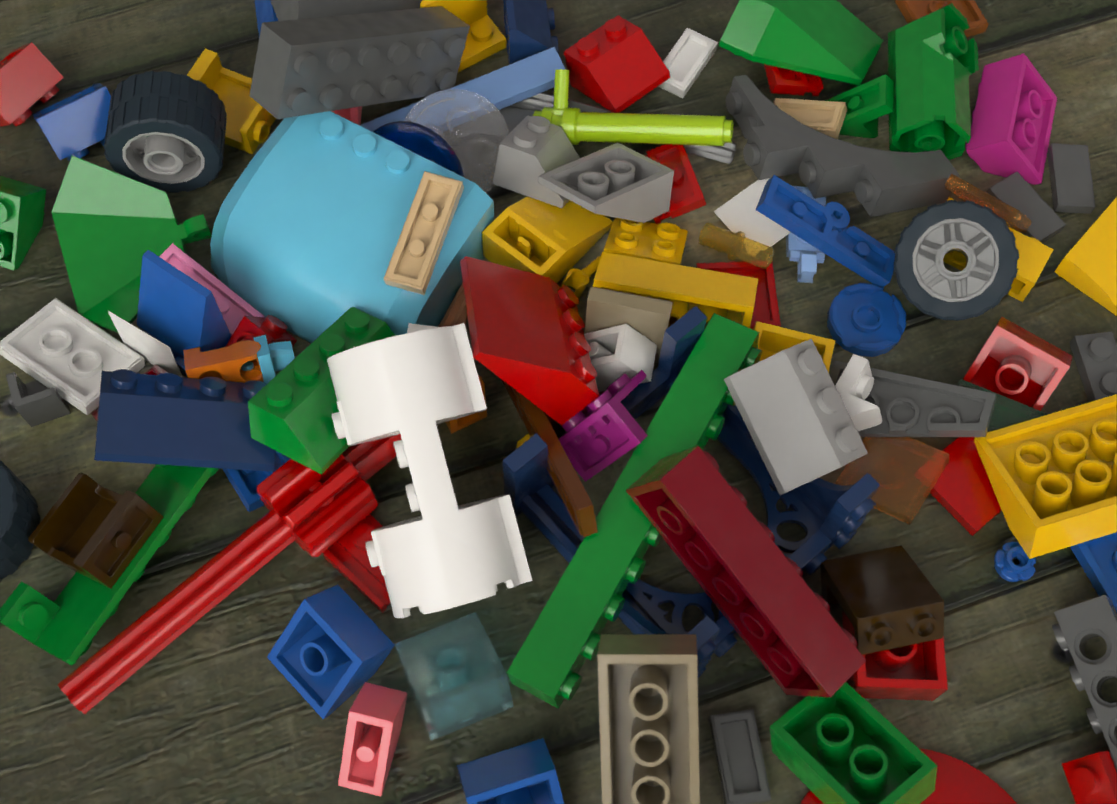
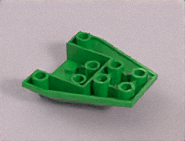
[718,0,883,86]

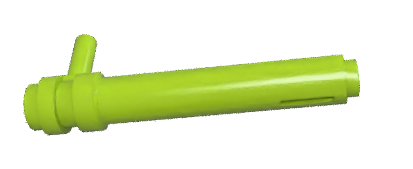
[533,69,733,146]

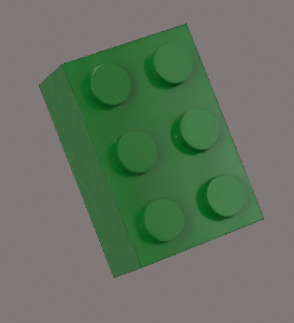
[770,682,937,804]

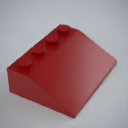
[460,256,599,425]

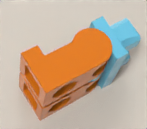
[183,335,295,384]

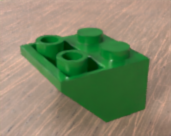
[0,176,46,270]

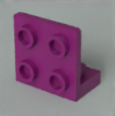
[558,370,648,482]

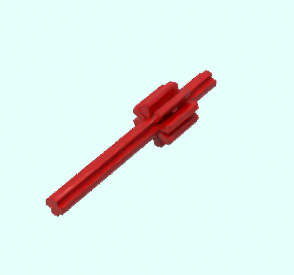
[58,434,402,714]

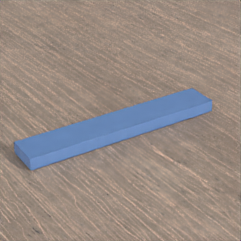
[360,47,566,148]

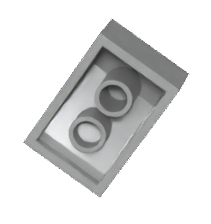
[538,143,674,223]

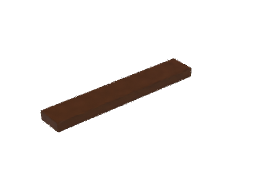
[501,379,598,538]

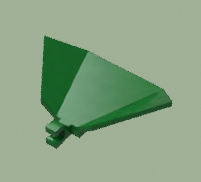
[51,155,212,332]

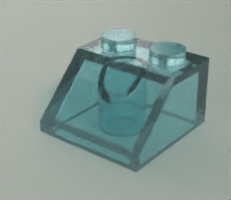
[394,612,514,741]

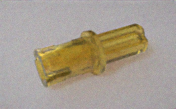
[699,222,775,269]

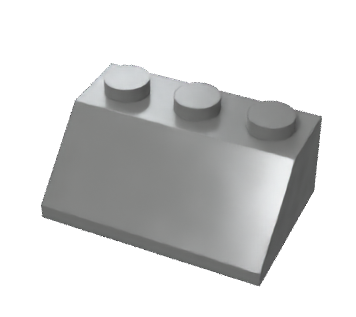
[724,339,868,495]

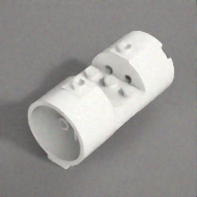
[327,323,532,618]

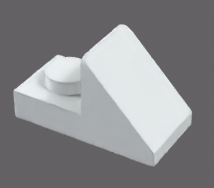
[835,354,883,431]

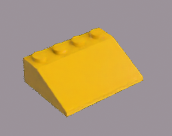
[974,394,1117,559]

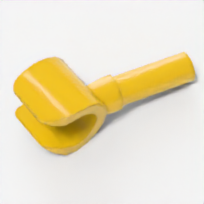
[560,256,600,298]

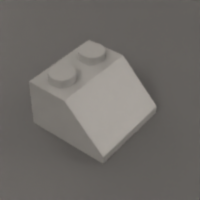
[492,115,580,208]

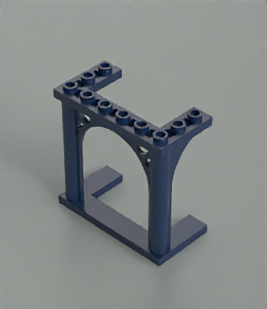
[503,306,880,678]

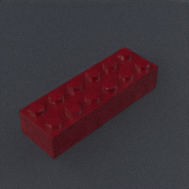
[626,445,866,698]

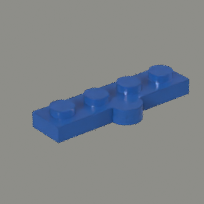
[756,175,895,287]

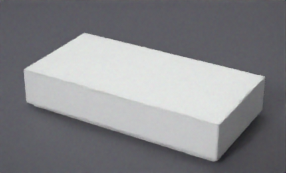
[658,28,718,99]

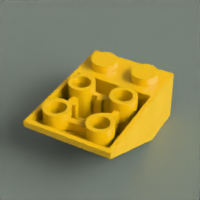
[482,196,613,283]

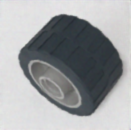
[104,71,227,193]

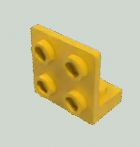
[420,0,507,72]
[603,217,688,265]

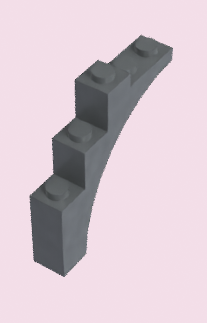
[726,75,960,217]

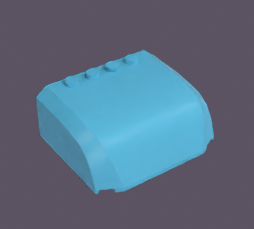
[210,111,495,343]

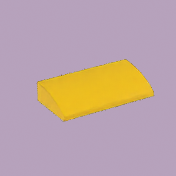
[1054,197,1117,316]

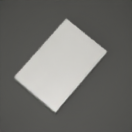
[0,298,145,415]

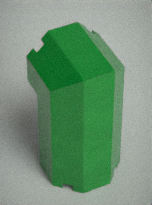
[888,3,979,160]

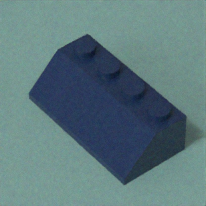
[94,369,276,472]

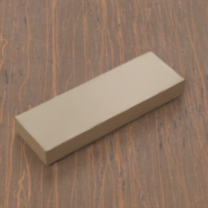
[384,171,464,295]

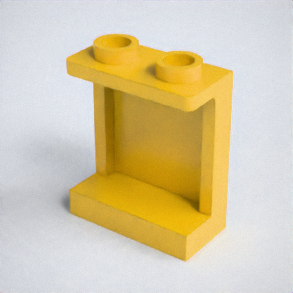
[187,48,276,155]

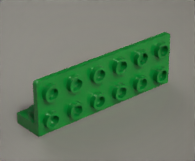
[0,464,219,666]

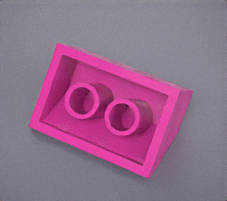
[966,54,1057,185]

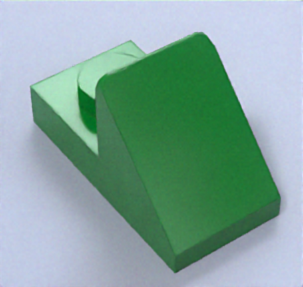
[825,74,894,138]

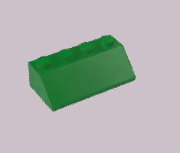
[248,306,395,474]

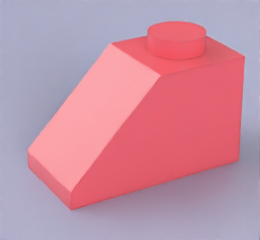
[338,682,407,797]

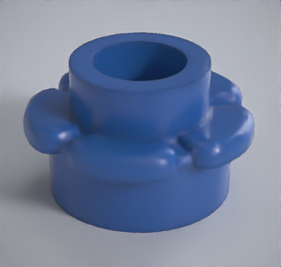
[994,542,1036,582]

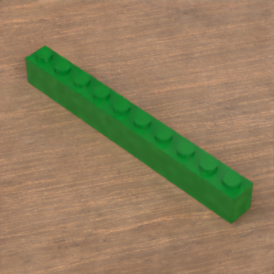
[507,313,762,709]

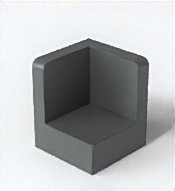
[6,372,71,427]

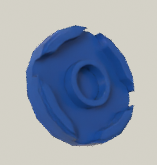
[827,283,906,357]

